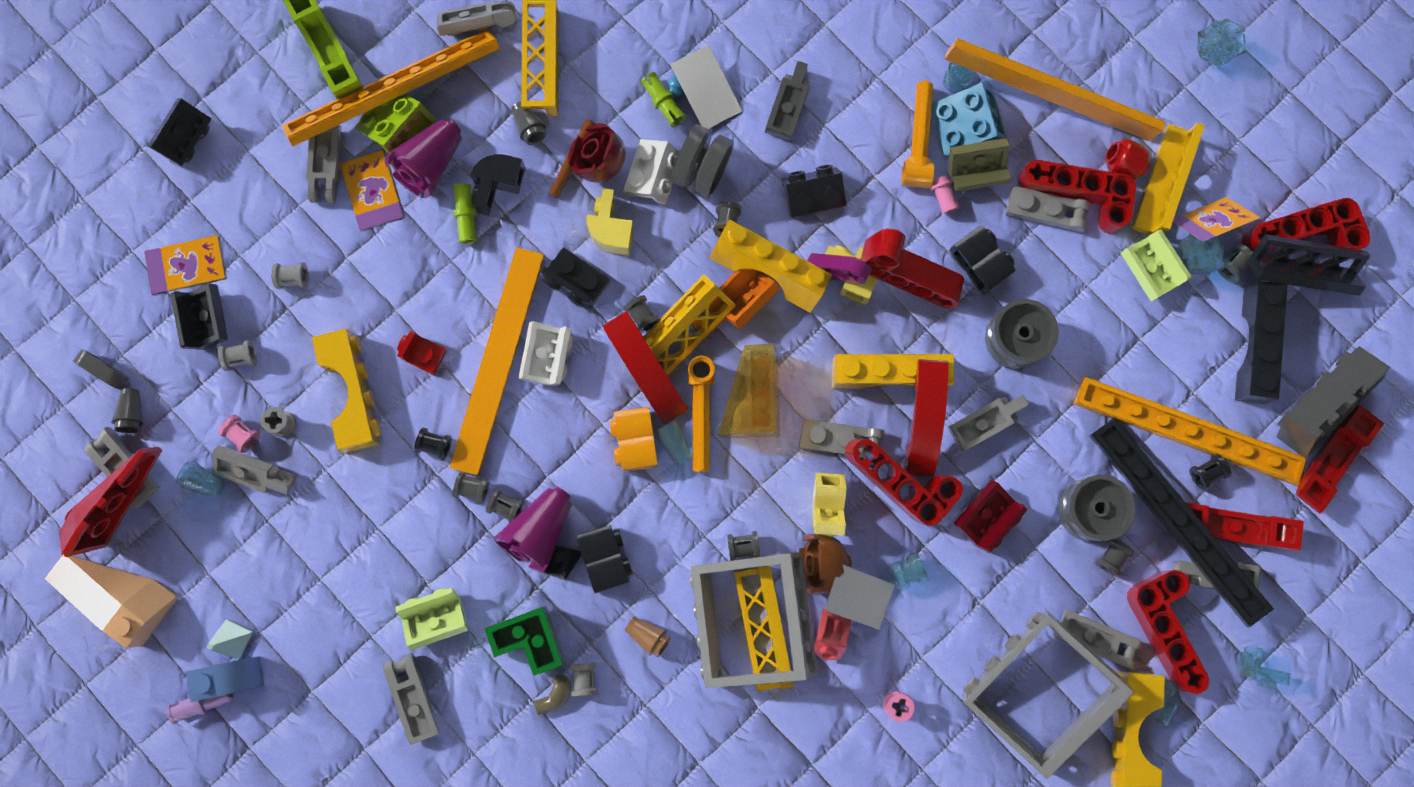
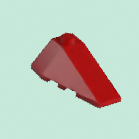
[59,447,163,557]

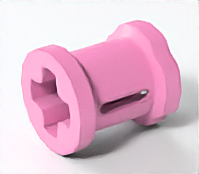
[218,414,260,453]
[883,691,915,722]

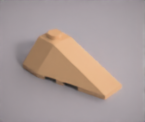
[45,555,179,648]

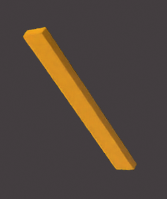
[282,29,500,147]
[944,38,1166,141]
[449,247,545,476]
[1073,377,1307,486]

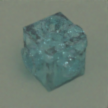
[1197,18,1246,66]
[1177,233,1224,275]

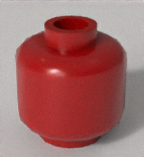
[1105,139,1151,180]

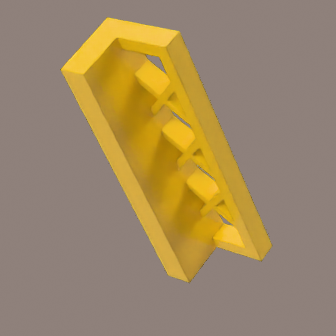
[521,0,559,116]
[1131,123,1205,236]
[643,274,736,376]
[734,566,794,692]

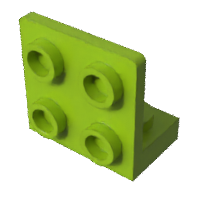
[355,94,437,153]

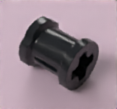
[414,427,452,461]
[1189,454,1231,491]

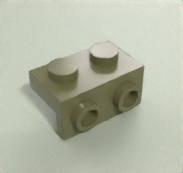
[948,138,1011,192]

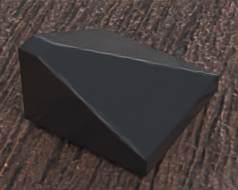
[543,546,581,579]

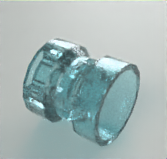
[943,62,976,94]
[888,553,928,592]

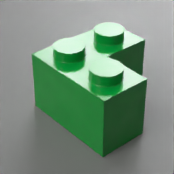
[484,606,566,676]

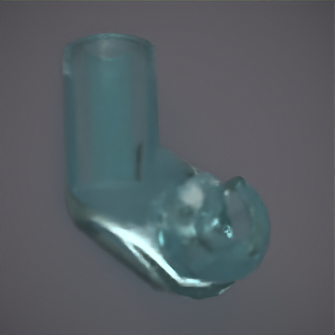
[1155,680,1182,728]

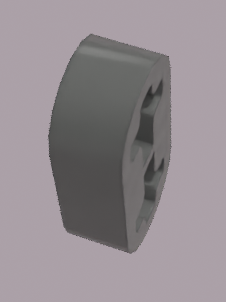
[73,349,129,390]

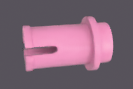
[931,175,960,214]

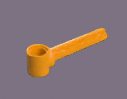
[901,80,934,189]
[688,356,715,472]

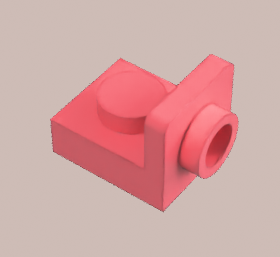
[814,608,851,660]

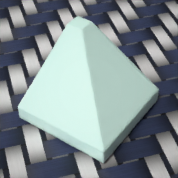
[207,619,254,660]

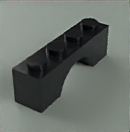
[1235,281,1288,404]

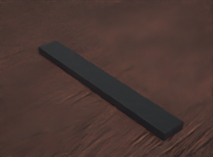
[1090,417,1274,628]

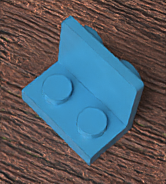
[932,82,1007,157]

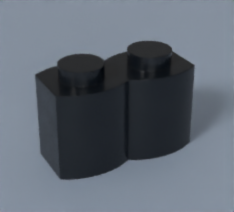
[949,225,1016,295]
[576,525,633,594]

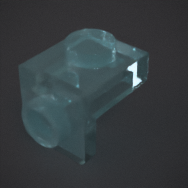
[1239,646,1291,689]

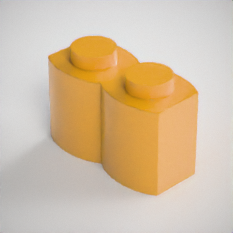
[609,407,658,472]

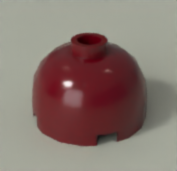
[568,123,626,183]

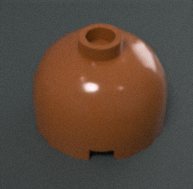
[799,534,852,594]

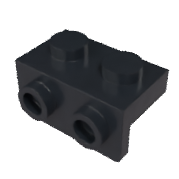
[781,165,847,218]
[170,283,228,350]

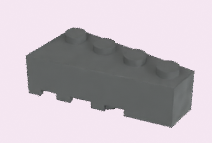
[1276,346,1390,459]

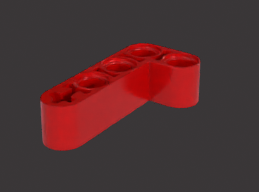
[1018,160,1136,234]
[1241,198,1371,252]
[860,228,964,308]
[845,438,963,526]
[1127,570,1209,694]

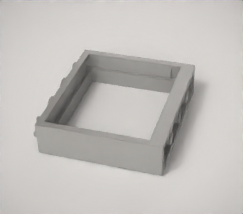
[690,552,818,688]
[962,609,1134,779]

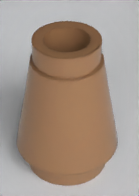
[625,616,671,657]

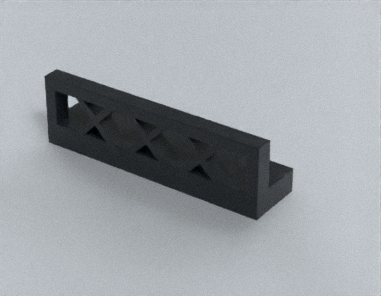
[1247,234,1371,296]

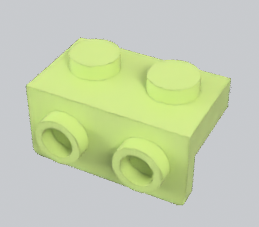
[1121,229,1191,301]
[396,588,468,650]

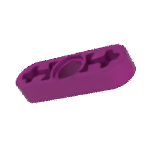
[807,253,872,284]

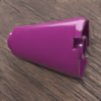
[384,119,462,198]
[494,487,572,573]

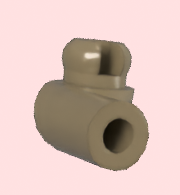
[534,675,572,715]

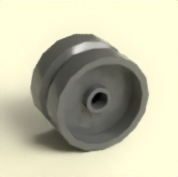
[671,124,734,199]
[985,299,1059,370]
[1058,474,1136,542]

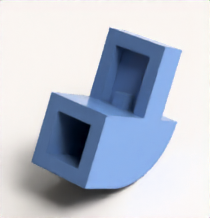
[186,656,264,702]

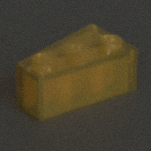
[717,344,780,439]

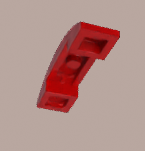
[602,311,689,425]
[904,359,949,476]
[1295,405,1384,514]
[1186,502,1304,551]

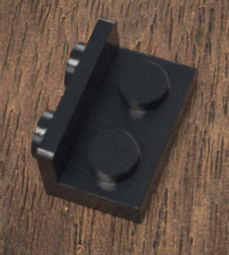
[147,98,212,167]
[541,247,610,309]

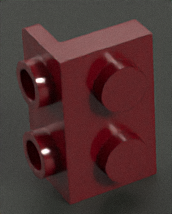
[953,480,1028,553]

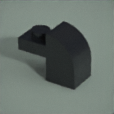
[470,154,526,216]

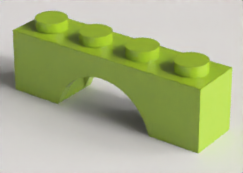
[283,0,364,99]

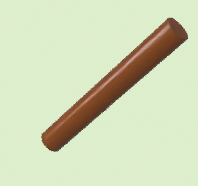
[548,119,595,199]

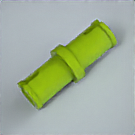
[640,72,686,128]
[453,183,477,244]

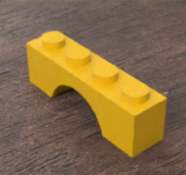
[709,219,832,313]
[311,328,382,453]
[832,354,955,389]
[1110,671,1165,787]

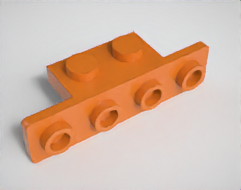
[691,269,780,339]

